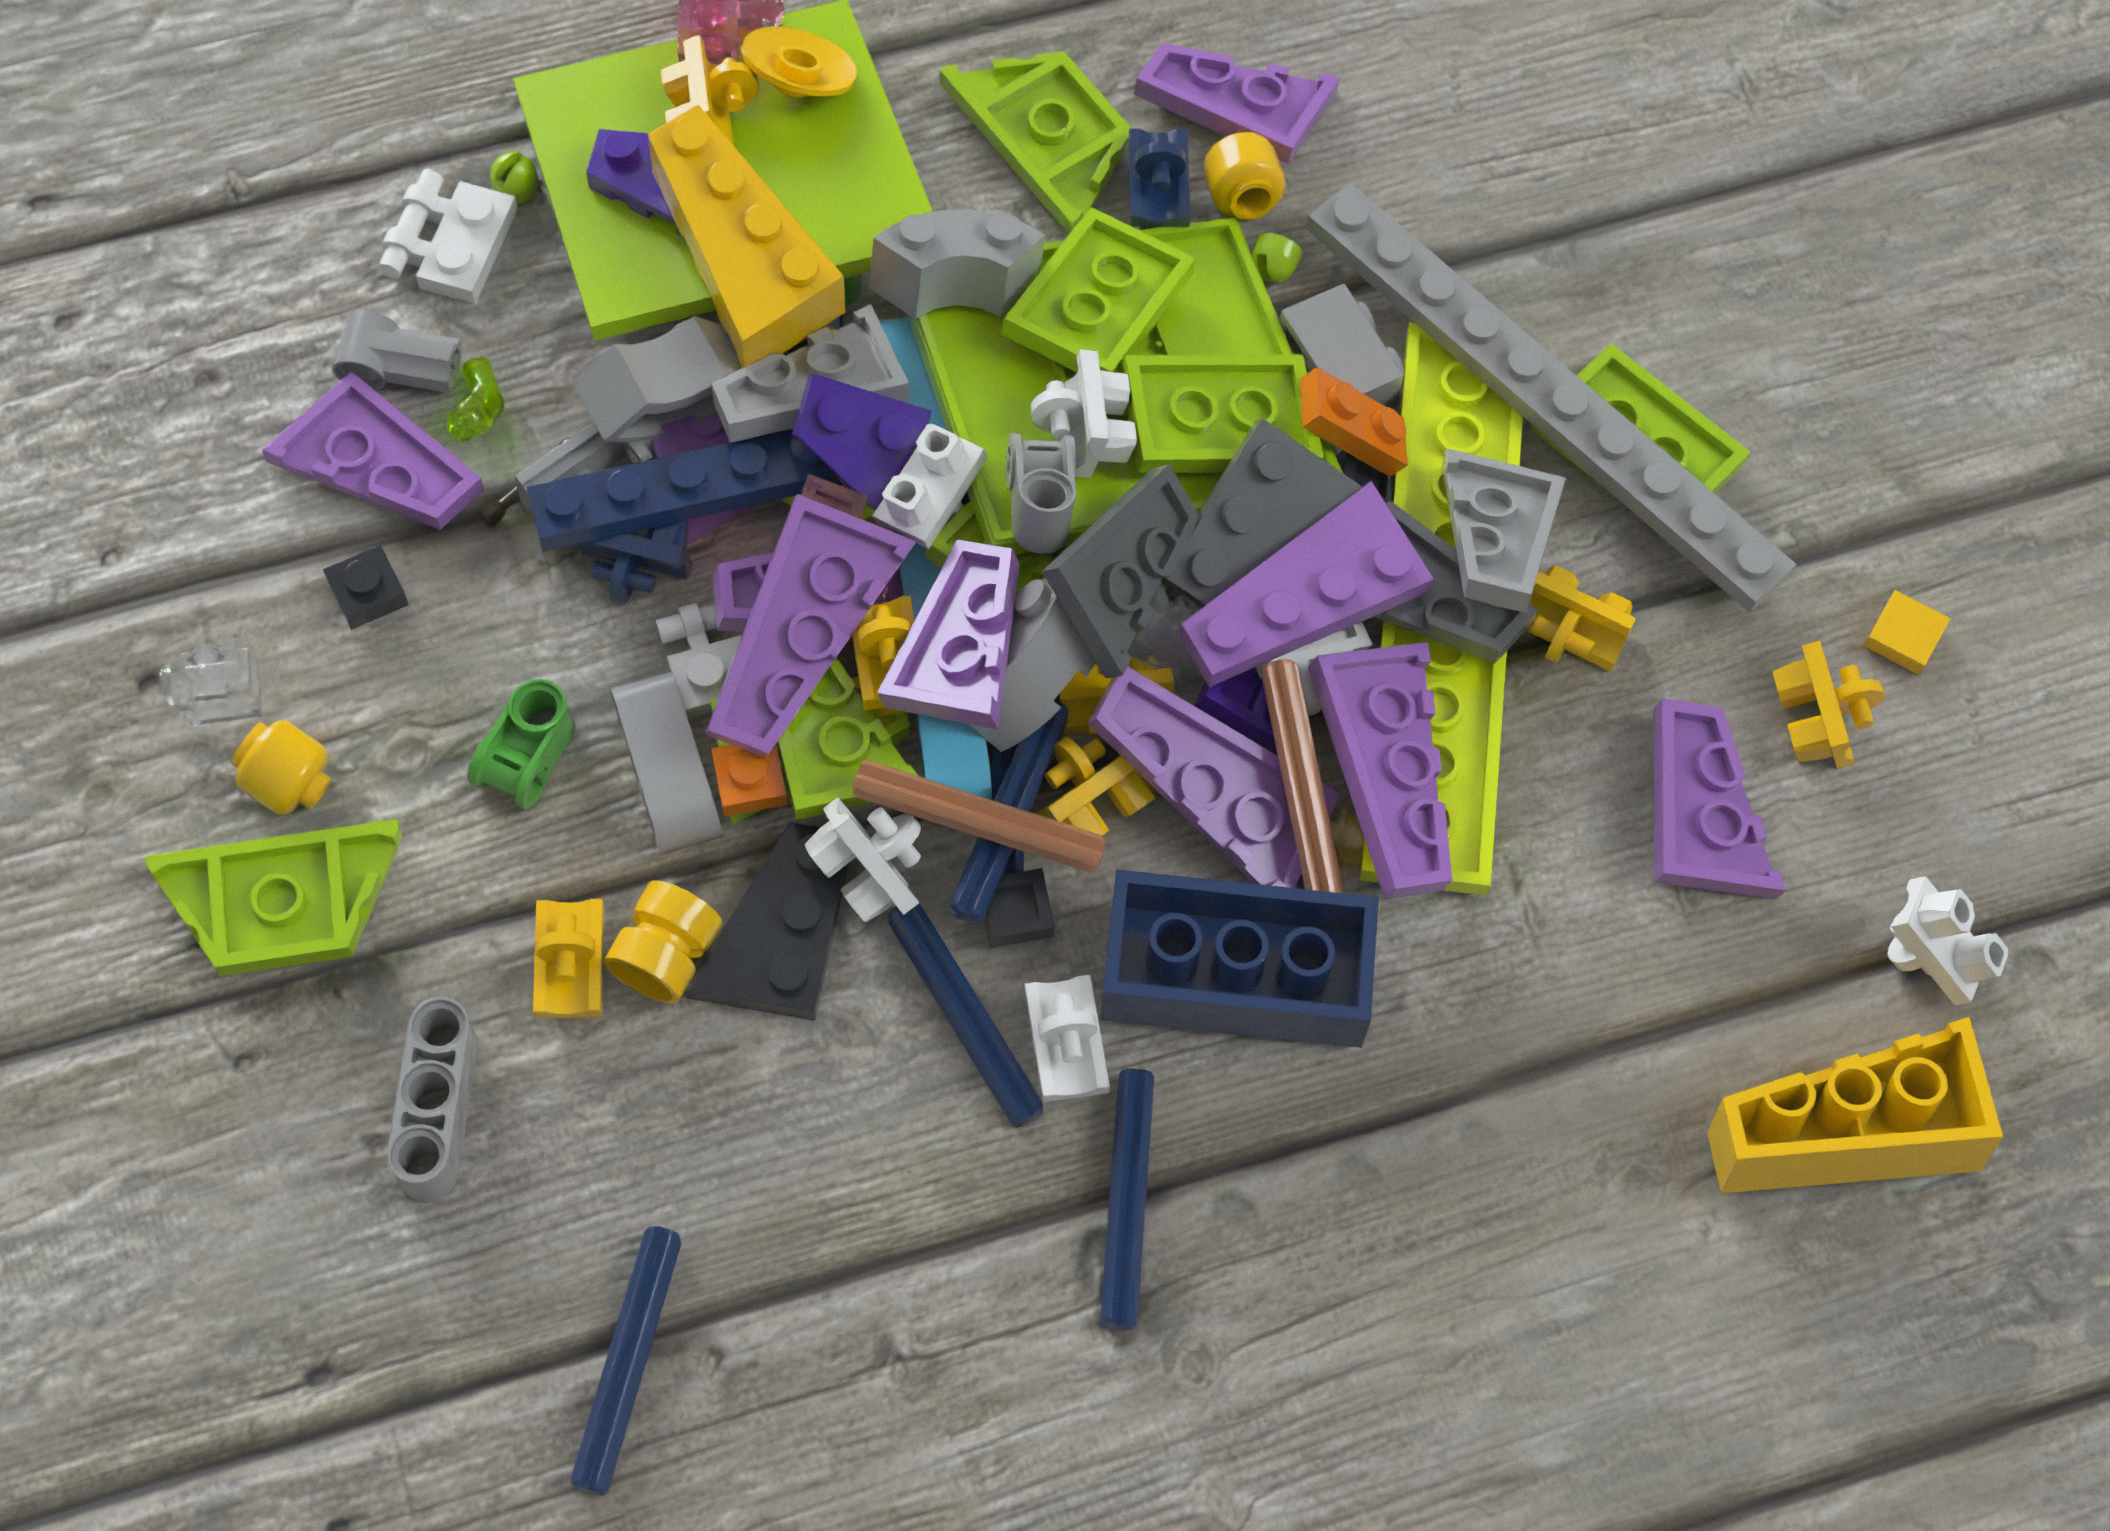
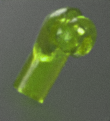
[446,357,505,442]

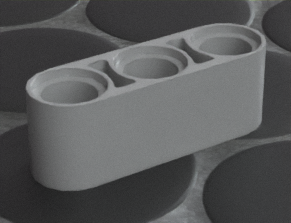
[610,671,723,855]
[387,997,478,1203]

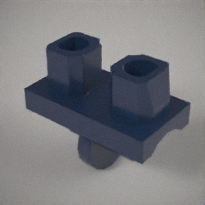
[1128,128,1190,230]
[580,520,693,605]

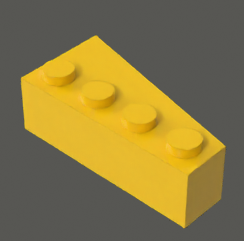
[648,103,845,368]
[1707,1017,2003,1193]

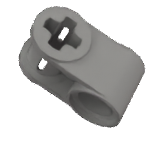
[1006,433,1076,554]

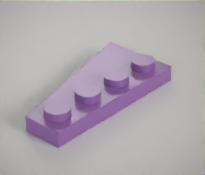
[1179,481,1434,687]
[705,494,917,758]
[1308,642,1452,899]
[1088,666,1340,888]

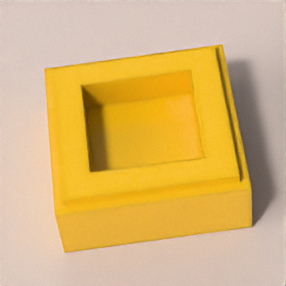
[1864,590,1951,675]

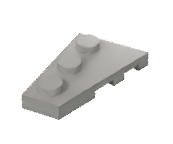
[712,304,909,443]
[1442,448,1566,613]

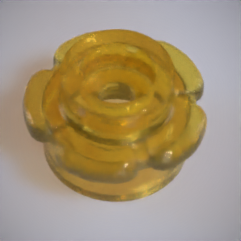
[1329,808,1364,871]

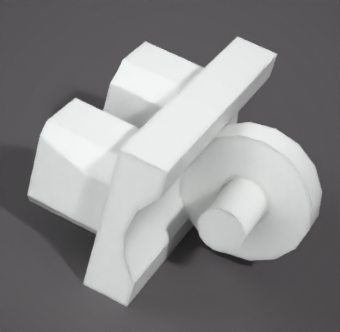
[1030,349,1137,478]
[873,424,988,549]
[804,797,921,922]
[1888,876,2008,1005]
[1025,975,1110,1102]

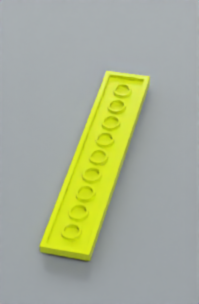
[1359,322,1523,896]

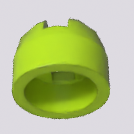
[490,151,539,204]
[1252,233,1303,283]

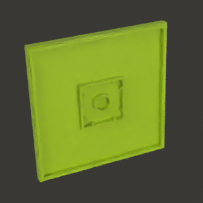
[513,0,933,341]
[907,217,1343,555]

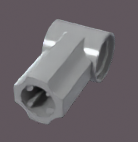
[332,310,463,393]

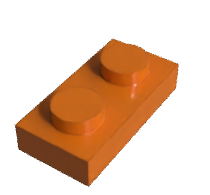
[1300,367,1408,476]

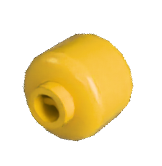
[1203,132,1286,220]
[230,720,332,816]

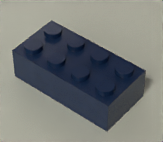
[1100,869,1379,1048]

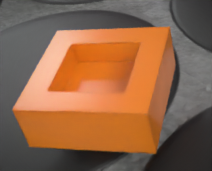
[711,744,788,817]

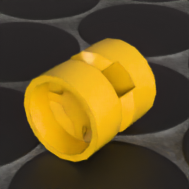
[603,881,723,1004]

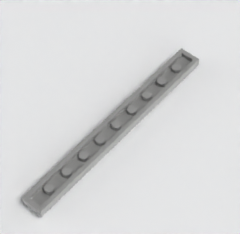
[1306,182,1797,613]

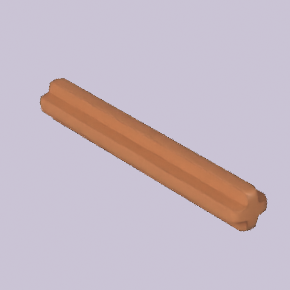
[1261,659,1344,893]
[853,760,1106,873]

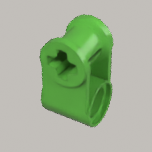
[467,679,574,810]

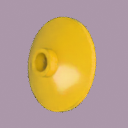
[741,27,857,98]

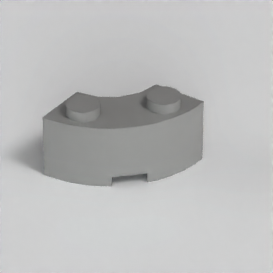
[868,209,1046,319]
[572,316,742,443]
[969,578,1096,752]

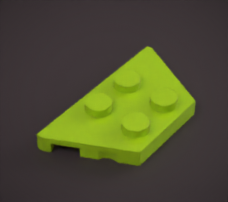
[939,51,1131,234]
[145,819,402,977]

